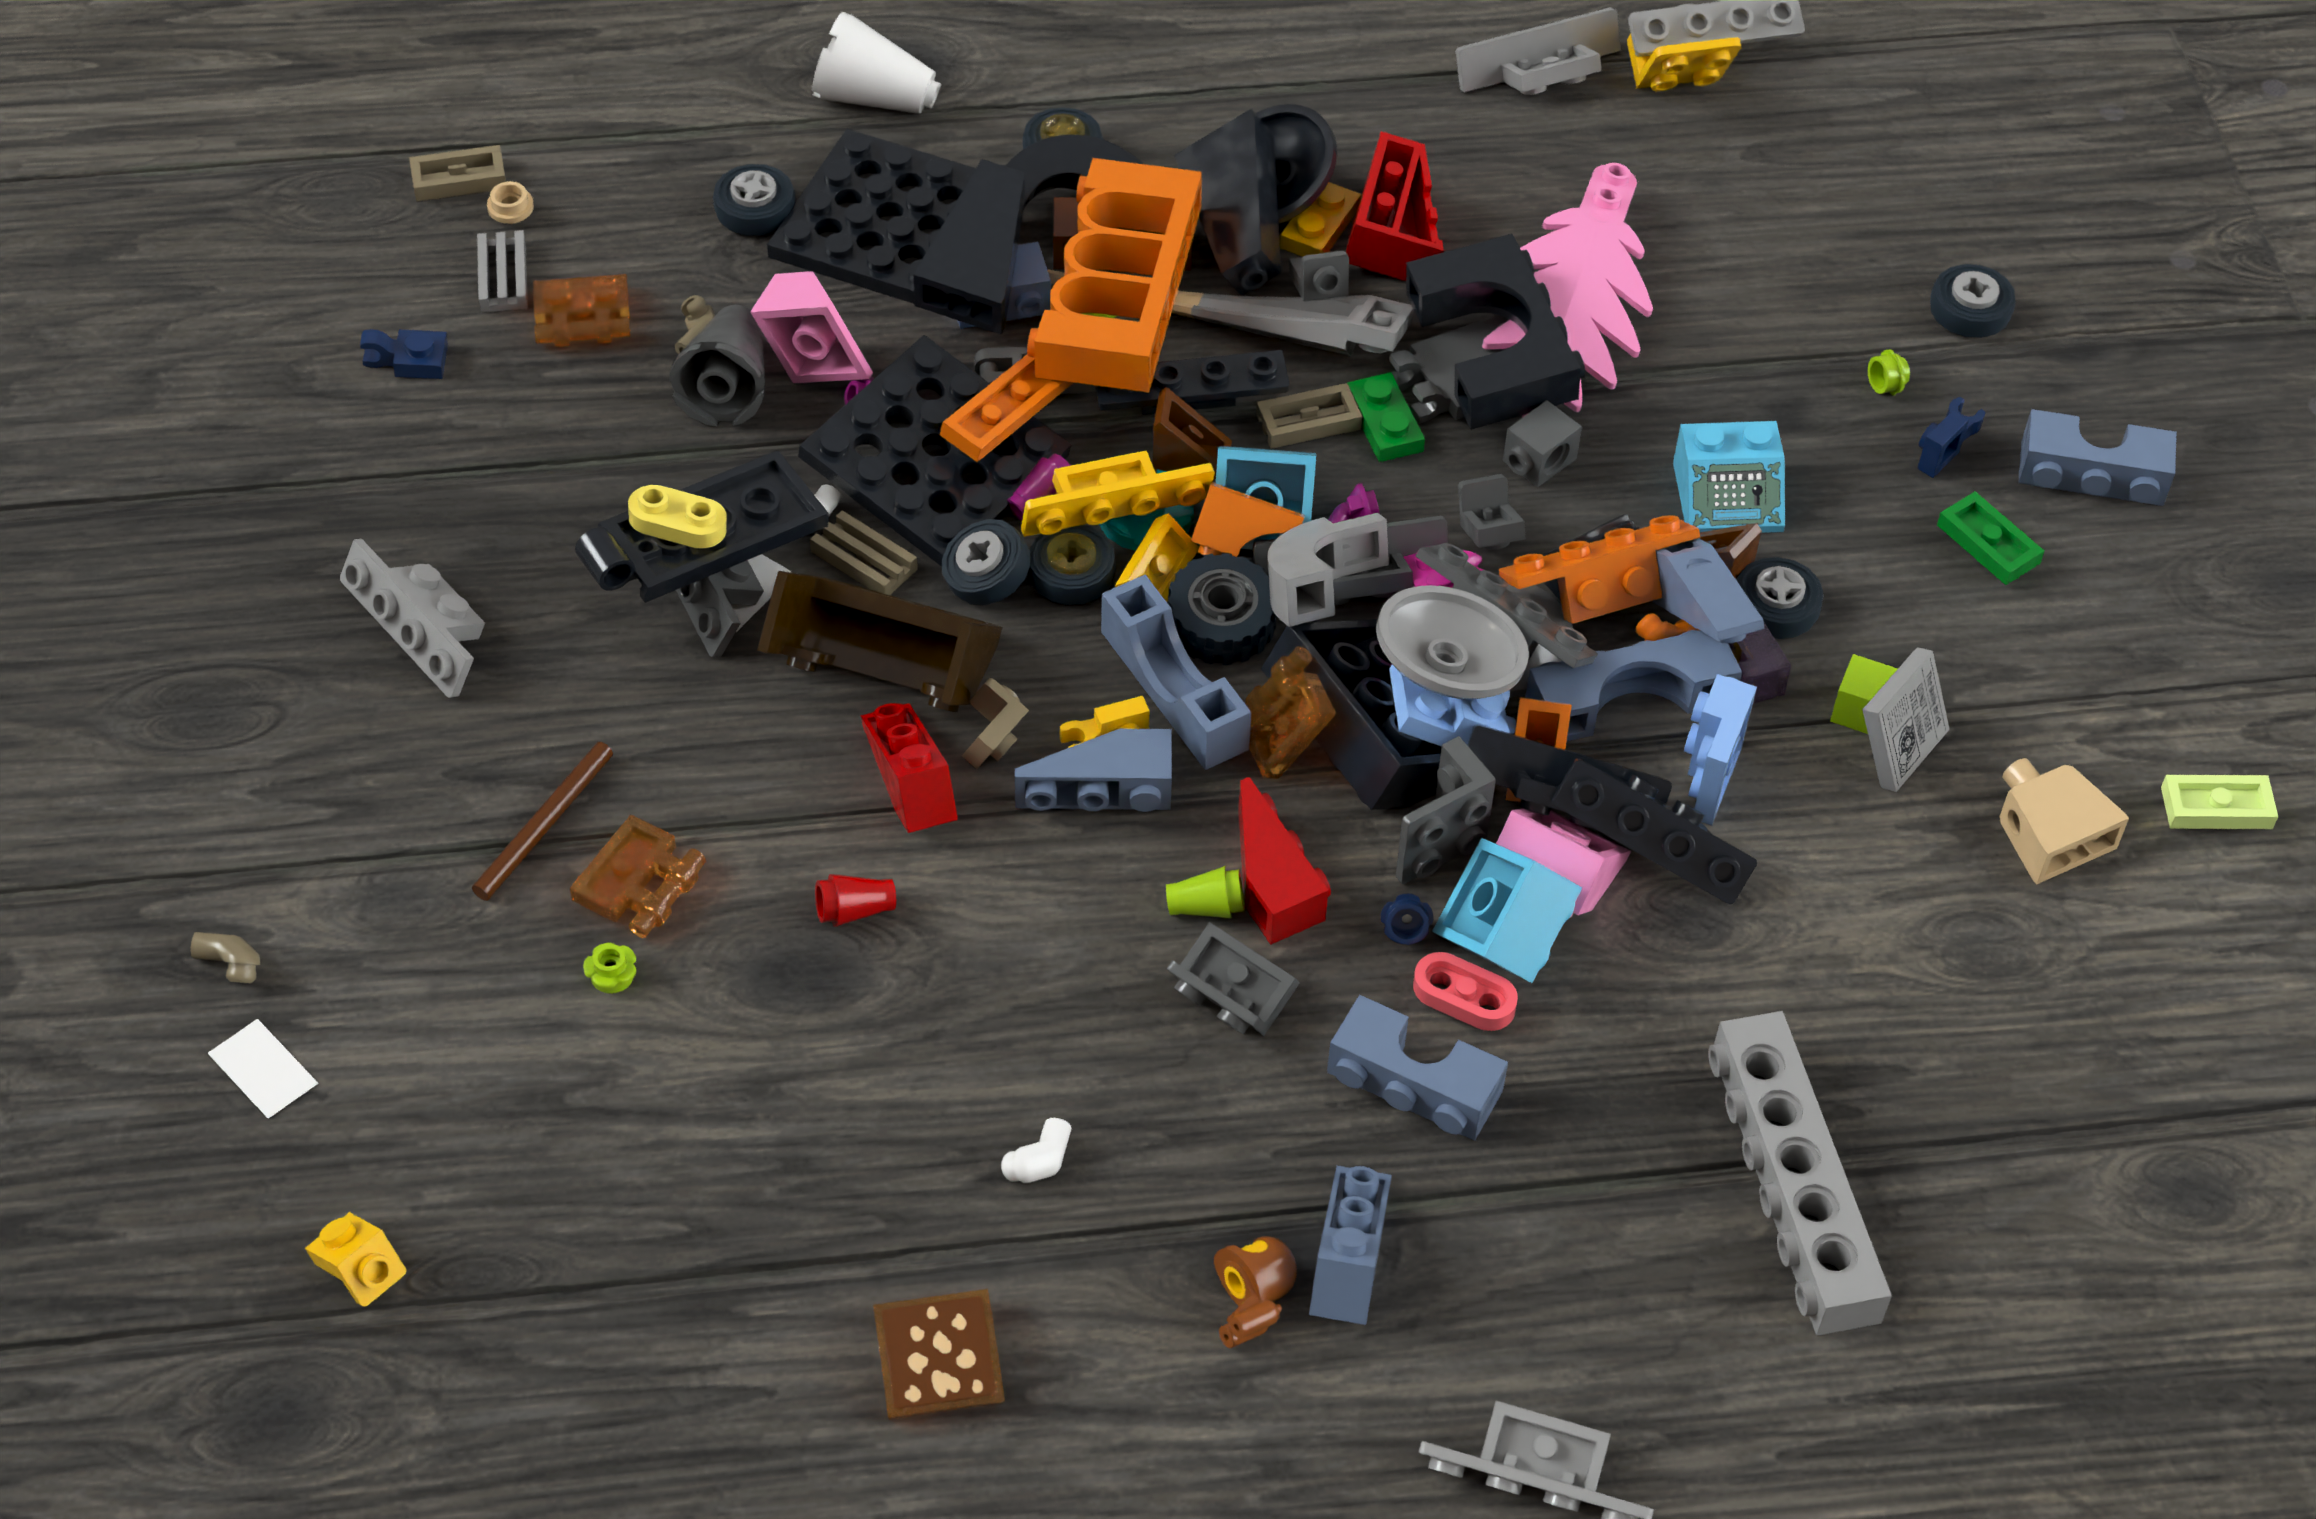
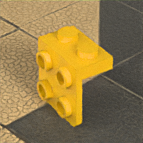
[1627,34,1742,91]

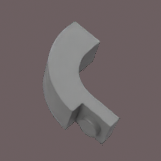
[1268,513,1389,627]

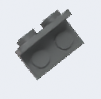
[1396,736,1496,884]

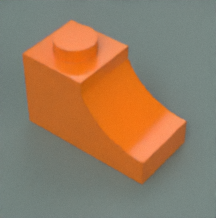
[1191,482,1304,557]

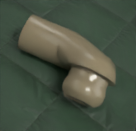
[675,295,715,354]
[191,932,260,983]

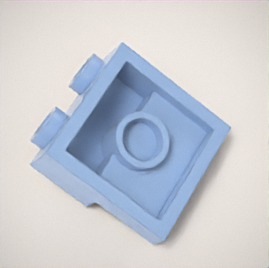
[1389,664,1516,747]
[1684,674,1757,825]

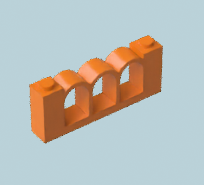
[1027,158,1202,393]

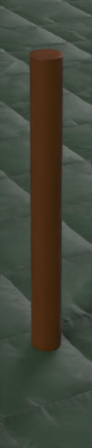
[472,742,613,901]

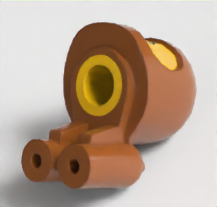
[1214,1236,1297,1348]

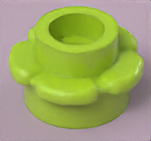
[1868,349,1910,396]
[583,943,637,993]

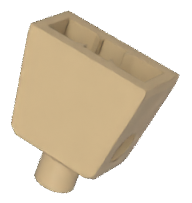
[2000,758,2129,884]

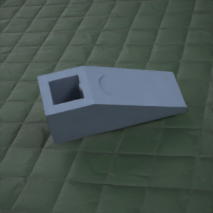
[1652,538,1764,643]
[1015,728,1172,812]
[1309,1166,1392,1325]

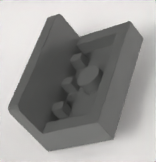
[1166,922,1300,1036]

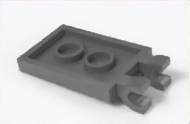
[1389,315,1510,424]

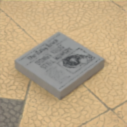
[1863,647,1950,792]

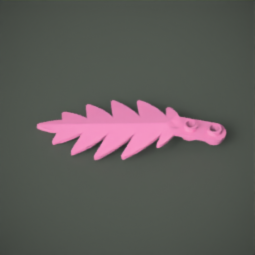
[1482,163,1653,417]

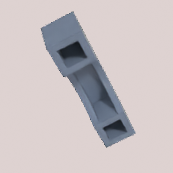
[1101,575,1251,770]
[1525,630,1742,741]

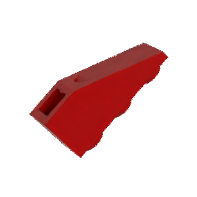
[861,703,958,833]
[1238,777,1331,945]

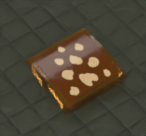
[873,1289,1005,1420]

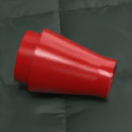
[815,874,896,927]

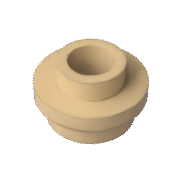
[487,182,534,224]

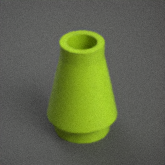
[1166,866,1245,918]

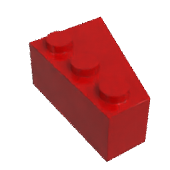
[1346,131,1444,281]

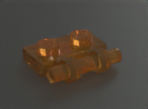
[533,274,631,347]
[1245,646,1336,779]
[570,814,706,938]

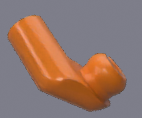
[1636,613,1700,641]

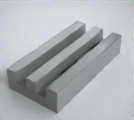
[477,230,528,313]

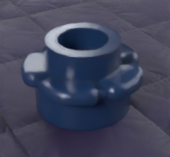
[1381,893,1433,945]

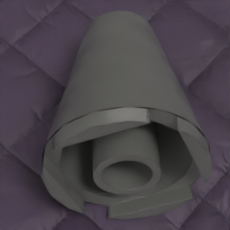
[669,305,765,426]

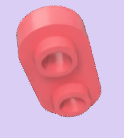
[1413,952,1518,1031]

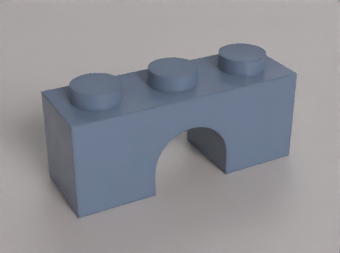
[2018,409,2177,506]
[1327,995,1508,1141]

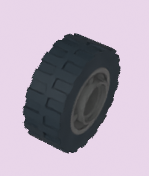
[1168,553,1277,665]

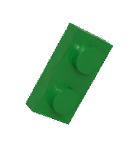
[1347,372,1425,462]
[1937,491,2045,585]

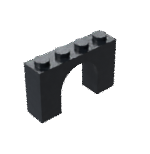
[1406,233,1585,430]

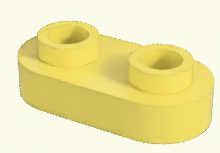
[628,485,727,548]

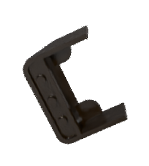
[757,571,1003,712]

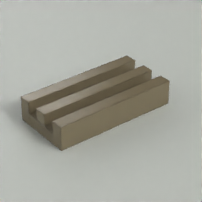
[409,145,506,202]
[1256,383,1362,449]
[810,510,918,595]

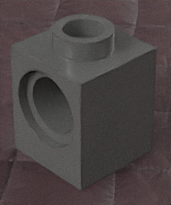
[1503,400,1582,488]

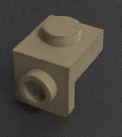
[962,678,1029,769]

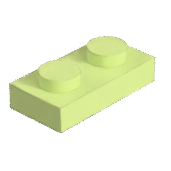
[2161,775,2278,829]

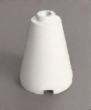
[812,12,941,114]

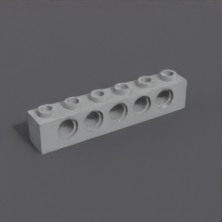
[1708,1011,1892,1336]

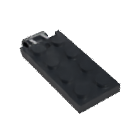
[575,450,829,603]

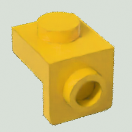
[305,1212,406,1307]

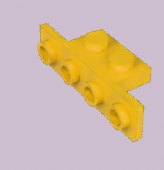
[1021,451,1215,537]

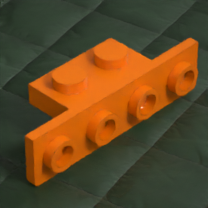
[1499,515,1700,624]

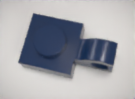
[360,329,448,379]
[1917,397,1985,478]

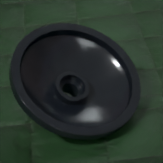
[1256,104,1337,224]

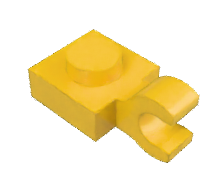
[1060,696,1150,748]

